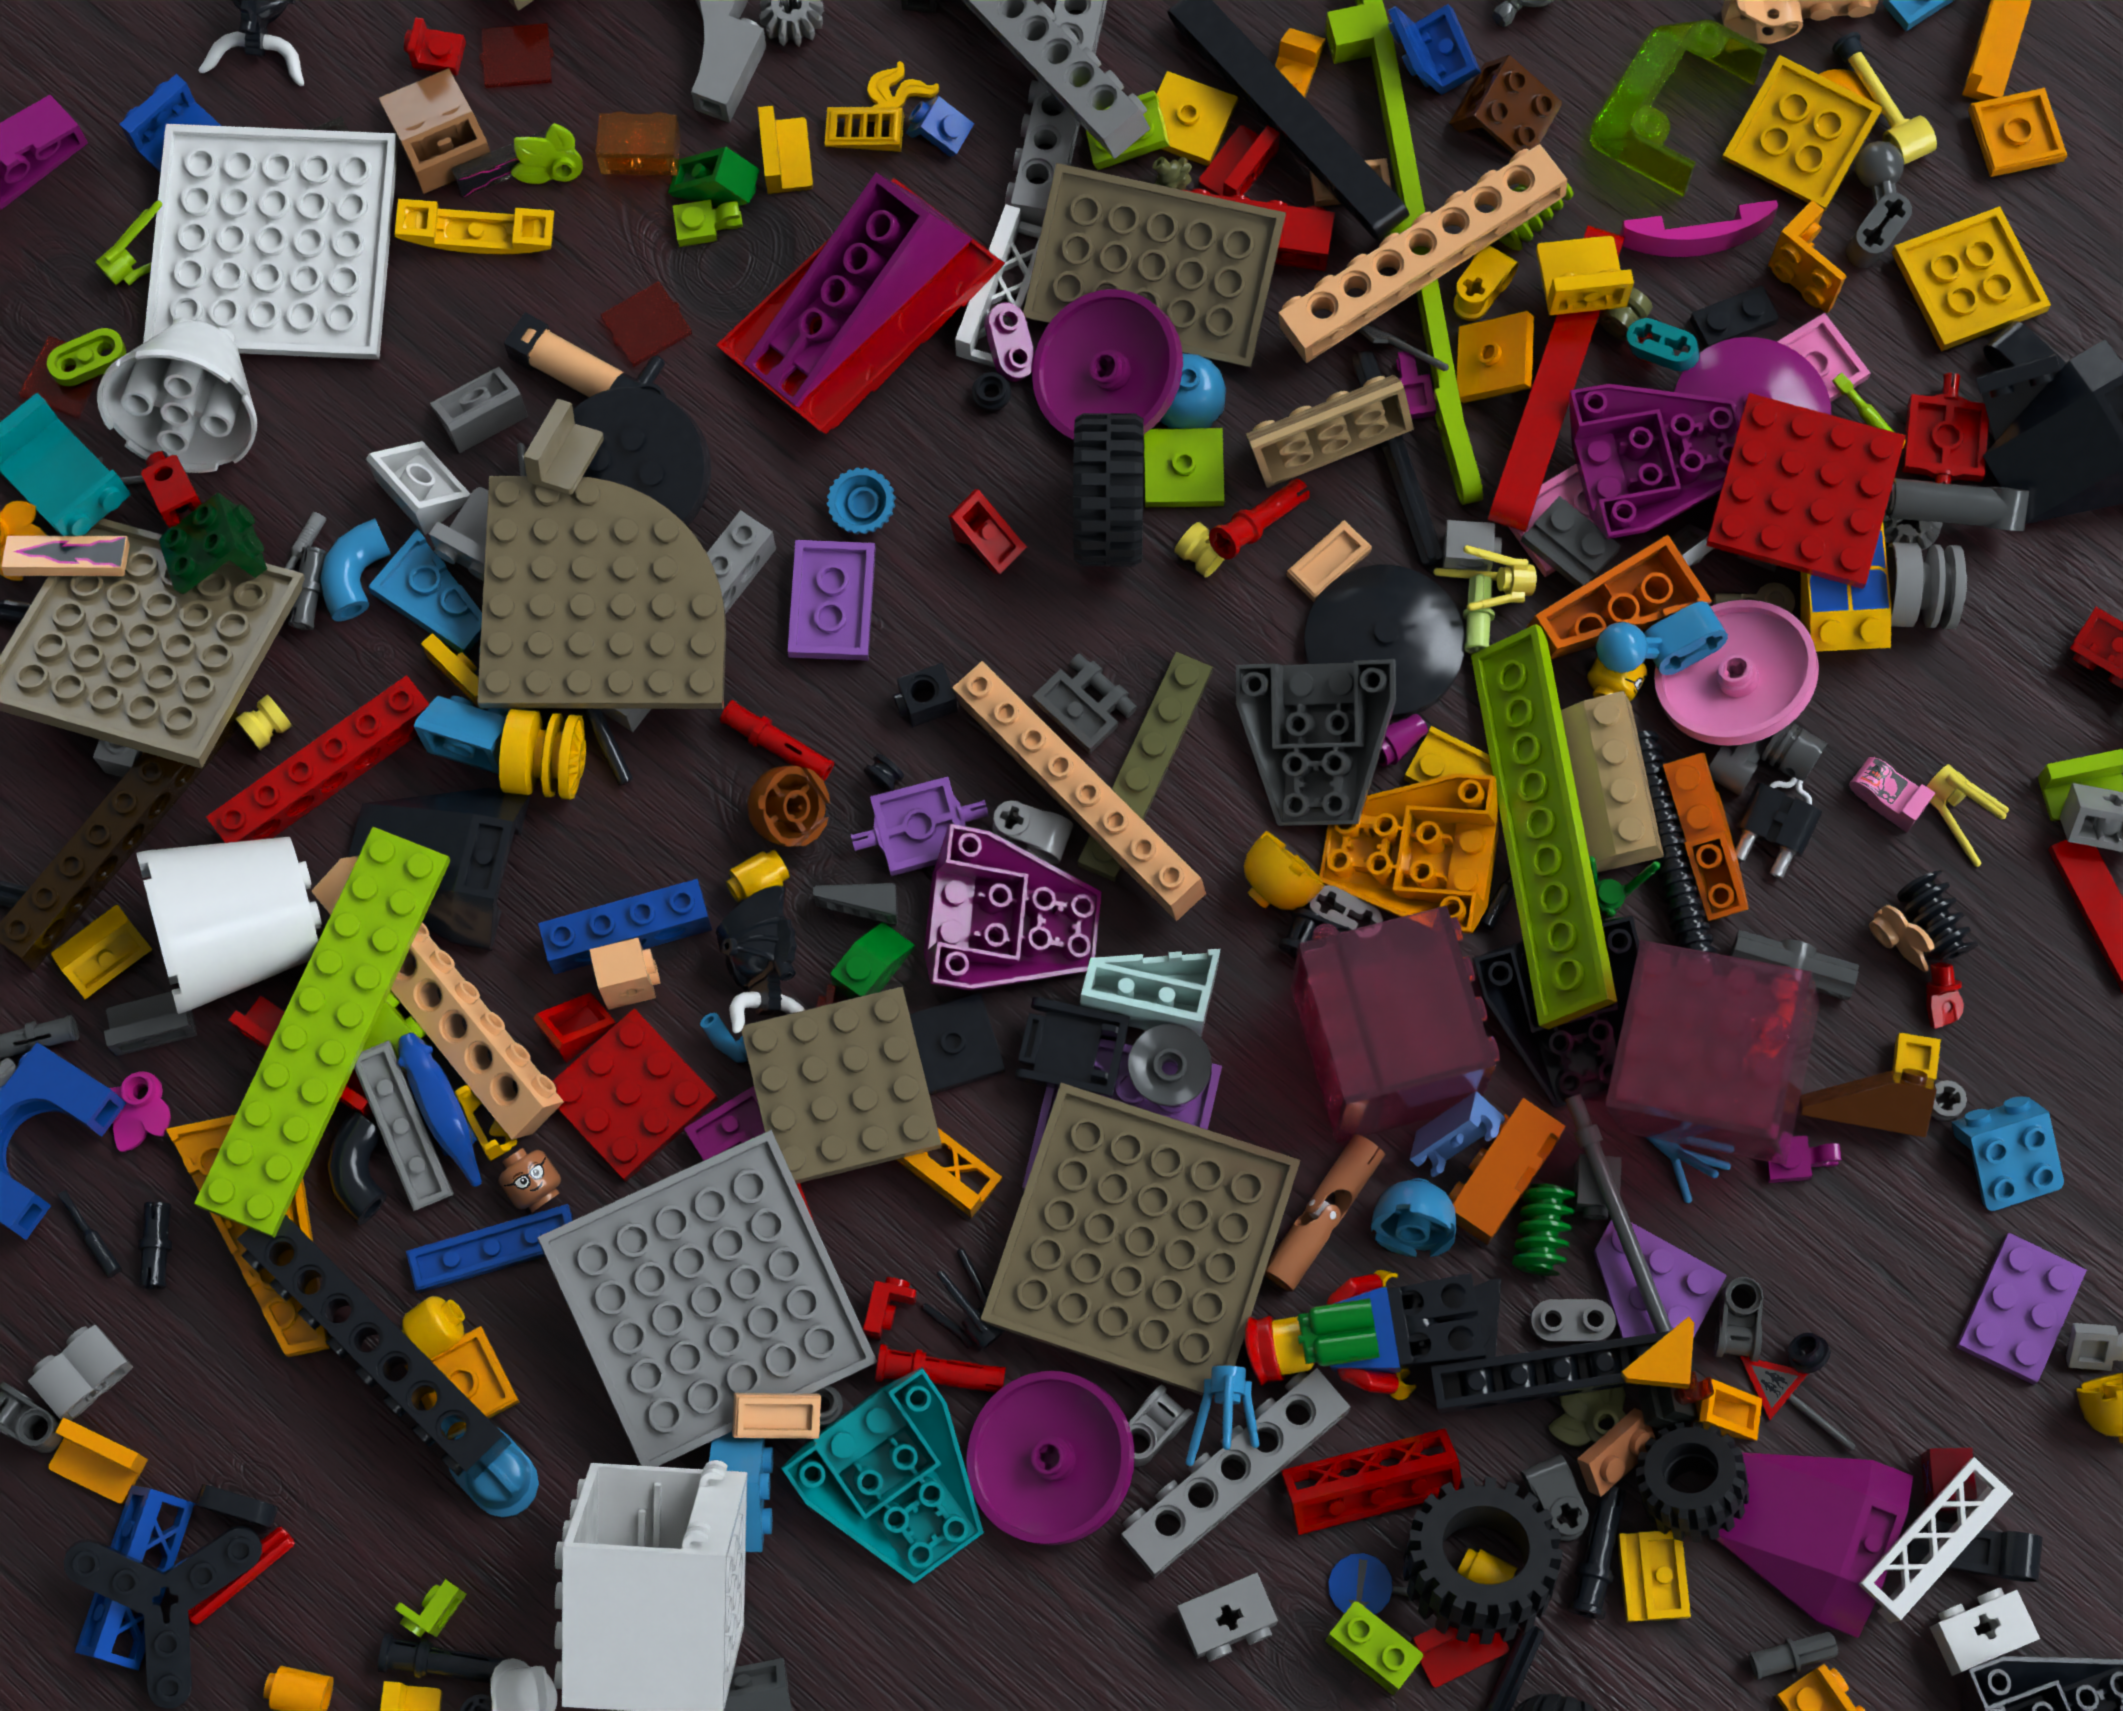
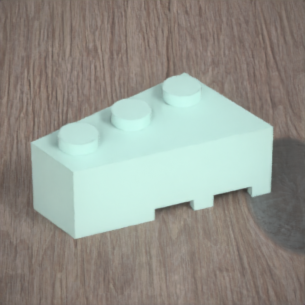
[1080,949,1221,1037]

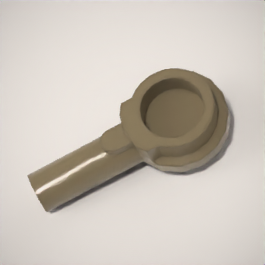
[1713,582,1795,613]

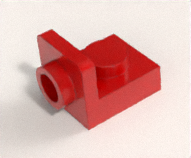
[404,17,466,76]
[863,1277,917,1341]

